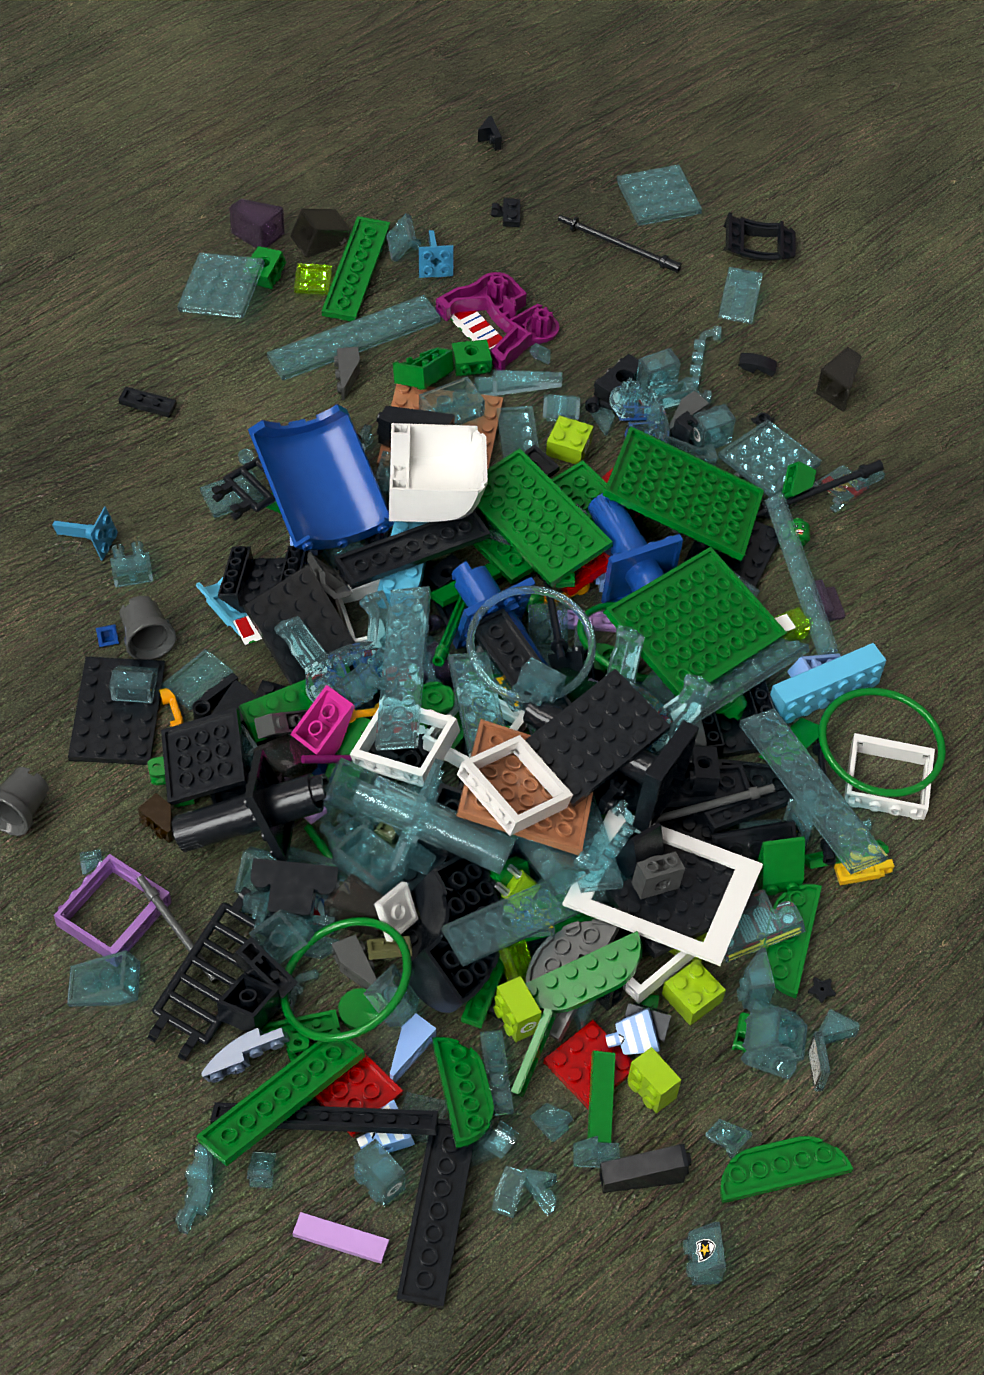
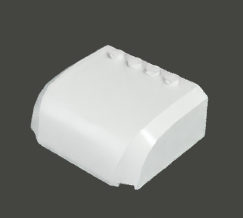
[389,423,488,523]

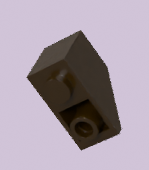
[138,793,173,843]

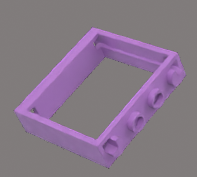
[54,854,171,965]

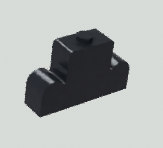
[250,858,340,921]

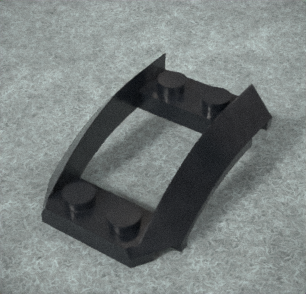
[722,212,796,261]

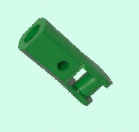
[732,1012,754,1053]

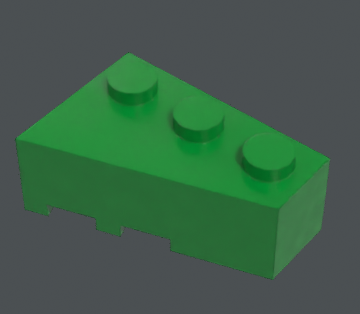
[393,347,454,390]

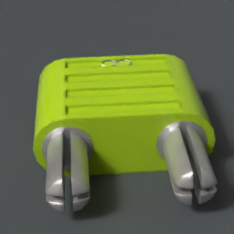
[495,864,540,912]

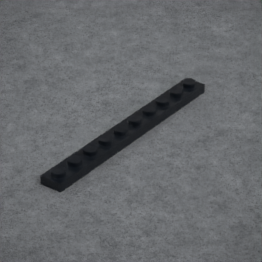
[210,1102,439,1135]

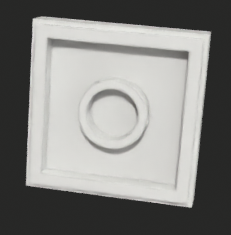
[374,882,418,942]

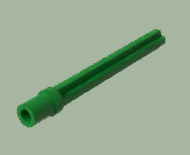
[432,596,467,666]

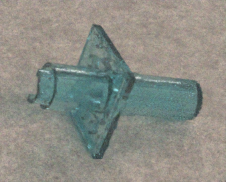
[351,758,516,875]

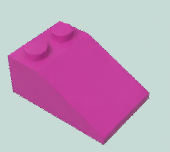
[290,685,355,755]

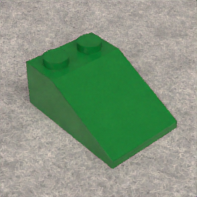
[756,836,805,896]

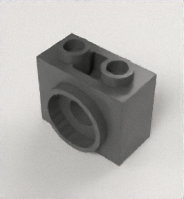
[632,851,685,899]

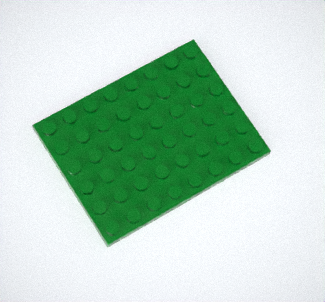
[602,426,764,561]
[603,547,787,703]

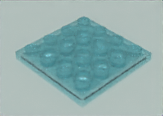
[617,164,702,226]
[177,252,265,318]
[718,419,821,499]

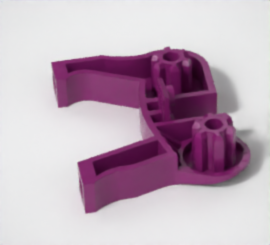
[436,272,559,373]

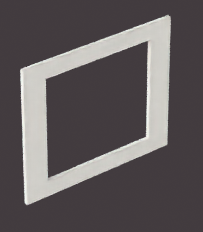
[562,808,763,966]

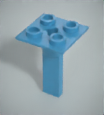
[419,230,453,278]
[52,507,118,561]

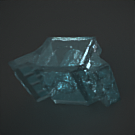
[740,998,807,1079]

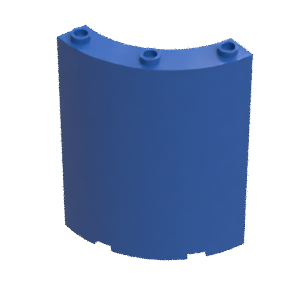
[248,404,394,551]

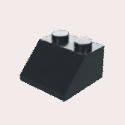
[612,822,664,880]

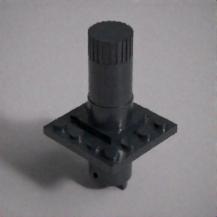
[172,749,329,862]

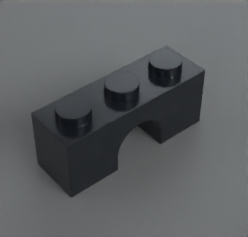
[594,354,645,403]

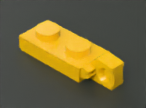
[834,856,894,885]

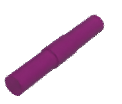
[301,755,352,764]

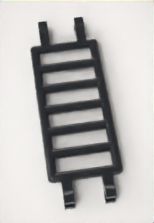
[211,433,361,521]
[147,887,277,1061]

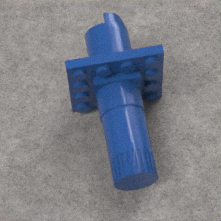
[588,493,683,603]
[452,561,557,682]

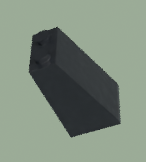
[376,406,455,447]

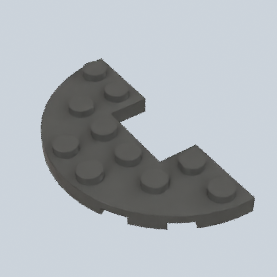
[525,919,620,1042]

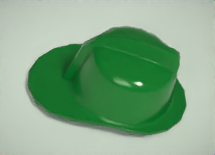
[716,680,747,720]

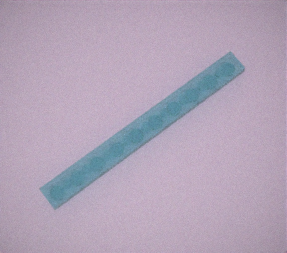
[765,492,839,655]

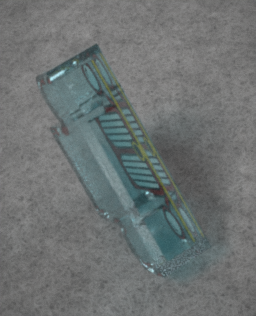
[724,890,806,963]

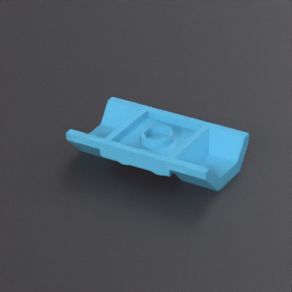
[196,577,248,636]

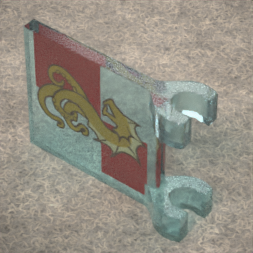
[809,465,870,513]

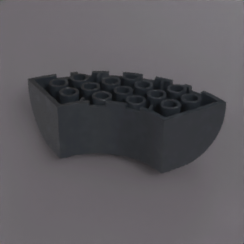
[401,845,504,1013]

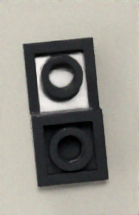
[738,353,777,377]

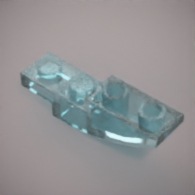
[480,1030,514,1116]
[175,1143,214,1235]

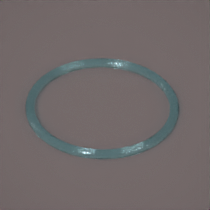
[466,586,596,703]

